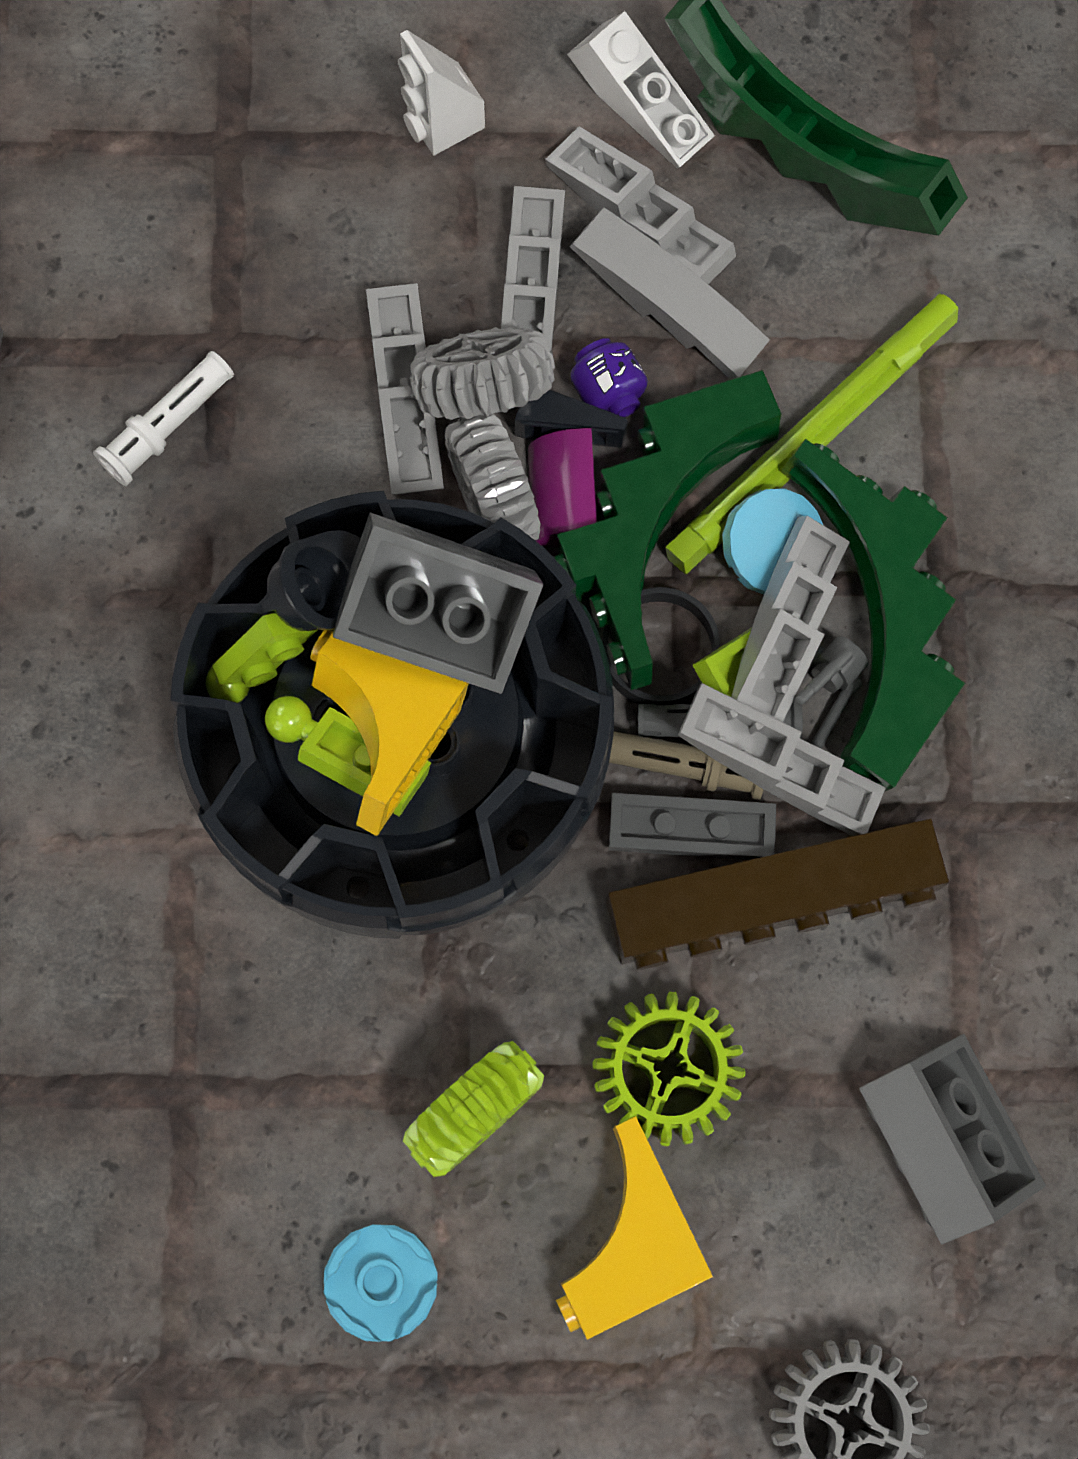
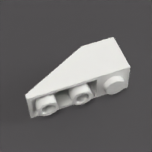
[567,11,715,168]
[398,30,485,156]

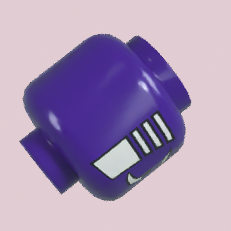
[570,338,648,417]

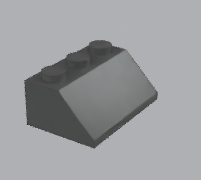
[333,513,543,694]
[859,1034,1046,1245]

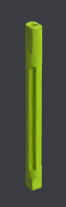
[666,293,958,574]

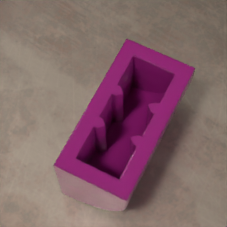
[528,428,596,548]

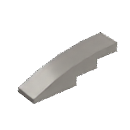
[545,126,736,284]
[501,186,565,351]
[569,207,770,380]
[366,283,444,495]
[731,516,850,722]
[678,683,886,836]

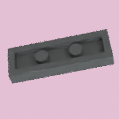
[608,793,776,860]

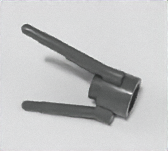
[795,636,869,749]

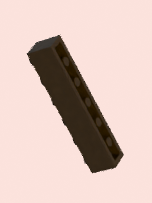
[606,818,949,970]

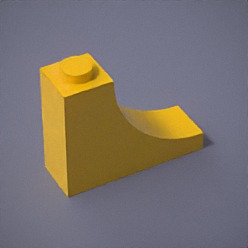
[310,630,469,836]
[556,1116,713,1340]

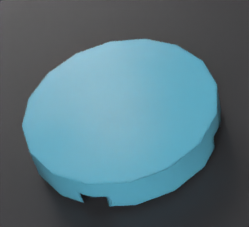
[722,489,823,595]
[324,1224,438,1342]

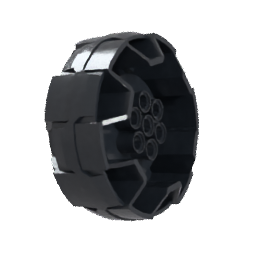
[170,490,614,939]

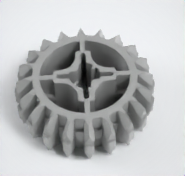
[410,326,555,420]
[444,414,541,540]
[769,1339,930,1459]

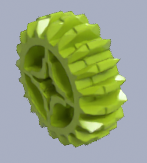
[592,992,745,1147]
[403,1041,544,1177]

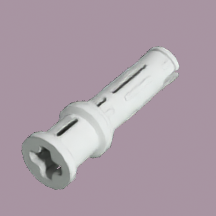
[93,351,234,486]

